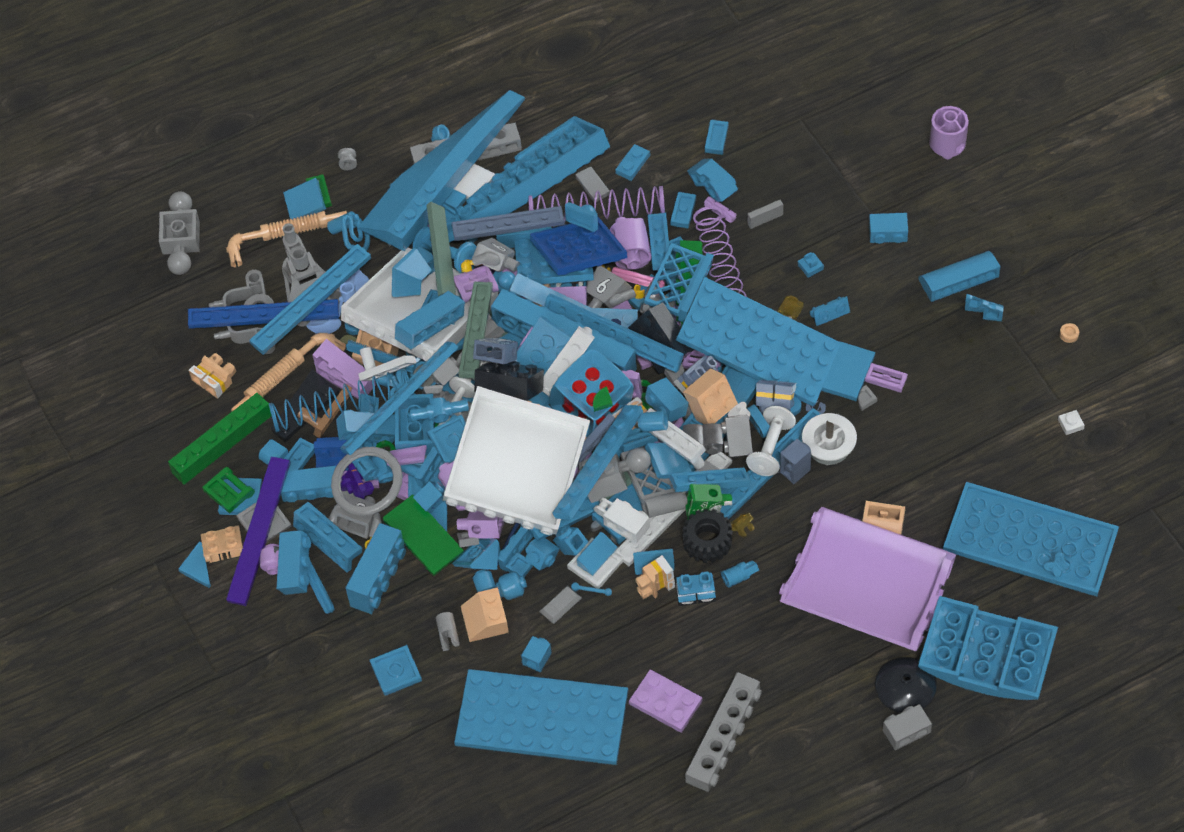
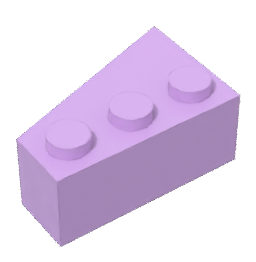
[313,339,376,399]

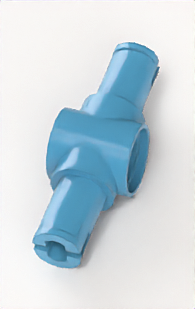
[410,397,469,423]

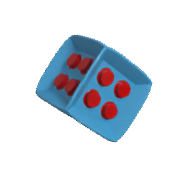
[549,349,634,437]

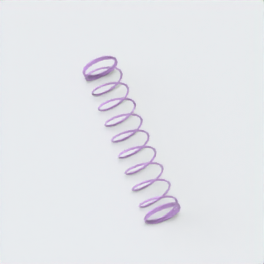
[528,186,665,221]
[693,206,747,297]

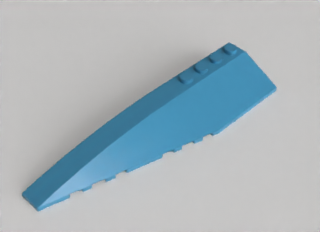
[359,90,525,252]
[421,116,610,249]

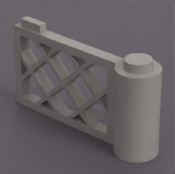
[620,447,687,518]

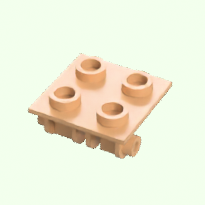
[201,526,243,563]

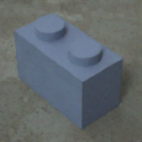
[780,439,811,484]

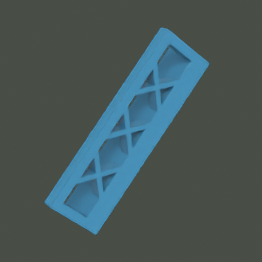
[293,502,362,572]

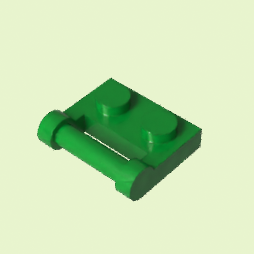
[202,467,255,514]

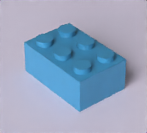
[395,394,435,455]

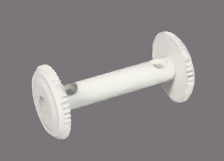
[746,406,796,476]

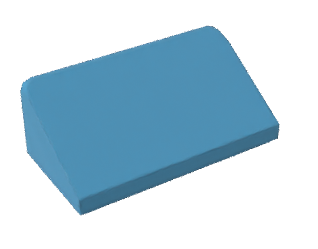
[577,532,617,576]
[633,549,674,575]

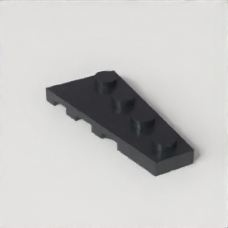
[271,369,339,443]

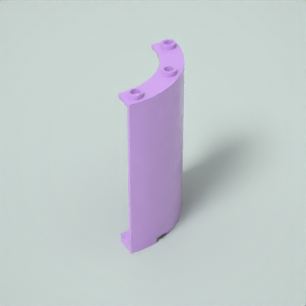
[779,507,956,651]

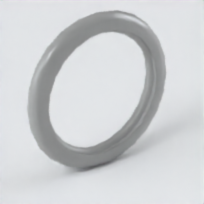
[331,447,403,516]

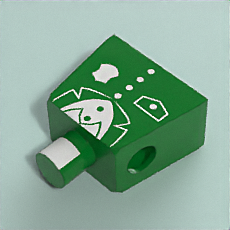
[685,484,732,520]

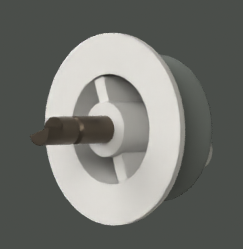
[802,413,857,465]

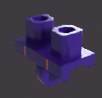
[340,463,374,499]

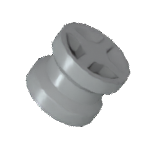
[338,148,357,170]

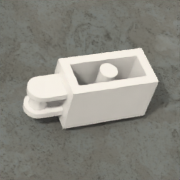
[594,498,650,544]

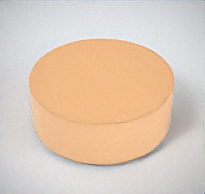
[1060,323,1079,343]

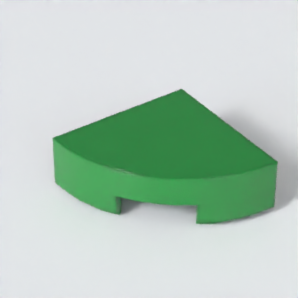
[593,387,613,412]

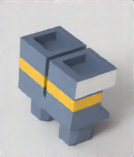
[674,355,718,394]
[756,380,796,415]

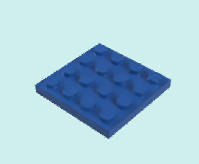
[530,217,627,276]

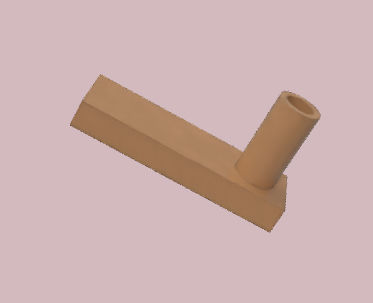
[297,384,352,438]

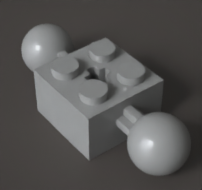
[159,191,200,275]
[572,448,651,503]

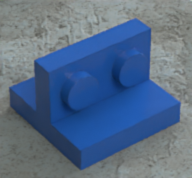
[314,437,353,471]

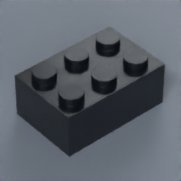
[628,303,695,375]
[474,361,544,401]

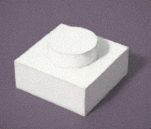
[1058,410,1085,435]

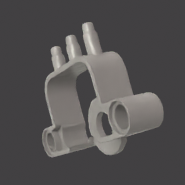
[209,270,275,354]

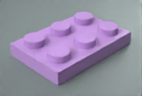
[629,670,702,733]

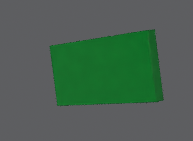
[383,494,464,577]

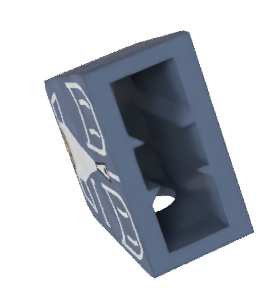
[473,338,518,364]

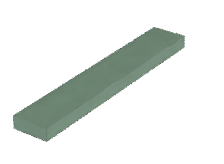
[427,202,456,296]
[458,282,493,378]

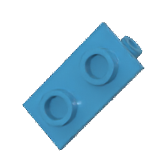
[809,296,850,326]

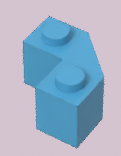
[687,159,738,202]

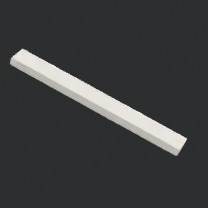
[614,452,732,566]

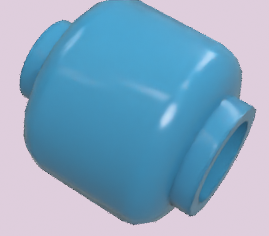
[496,571,527,600]

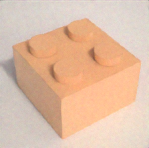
[683,368,738,424]

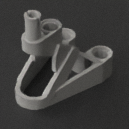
[282,223,345,326]

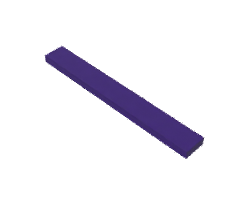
[226,456,291,606]

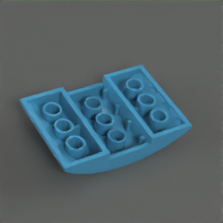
[918,596,1058,700]

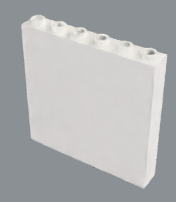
[341,248,498,361]
[443,386,590,535]

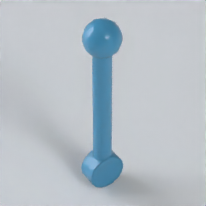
[571,583,612,596]

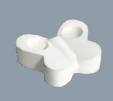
[728,402,751,419]

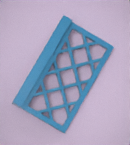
[644,243,714,322]

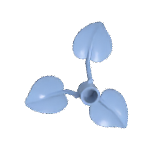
[306,269,369,334]

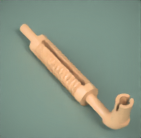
[226,211,347,267]
[231,333,346,411]

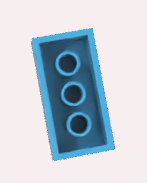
[346,523,406,614]

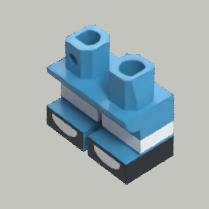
[676,572,716,606]

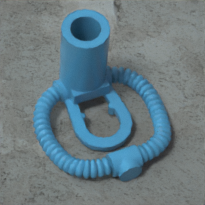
[327,212,370,251]

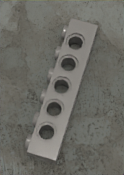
[410,123,522,164]
[686,672,762,792]

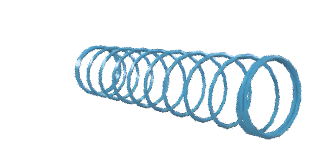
[269,368,413,432]

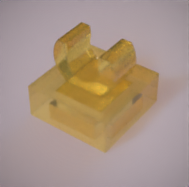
[778,295,804,320]
[731,513,755,537]

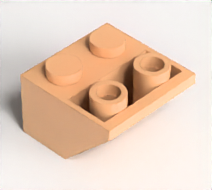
[863,501,905,535]

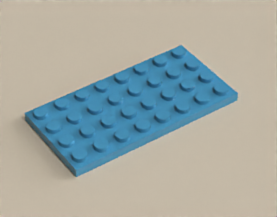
[676,277,841,406]
[943,482,1119,596]
[455,669,628,765]

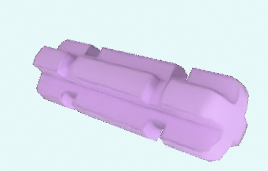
[704,197,736,223]

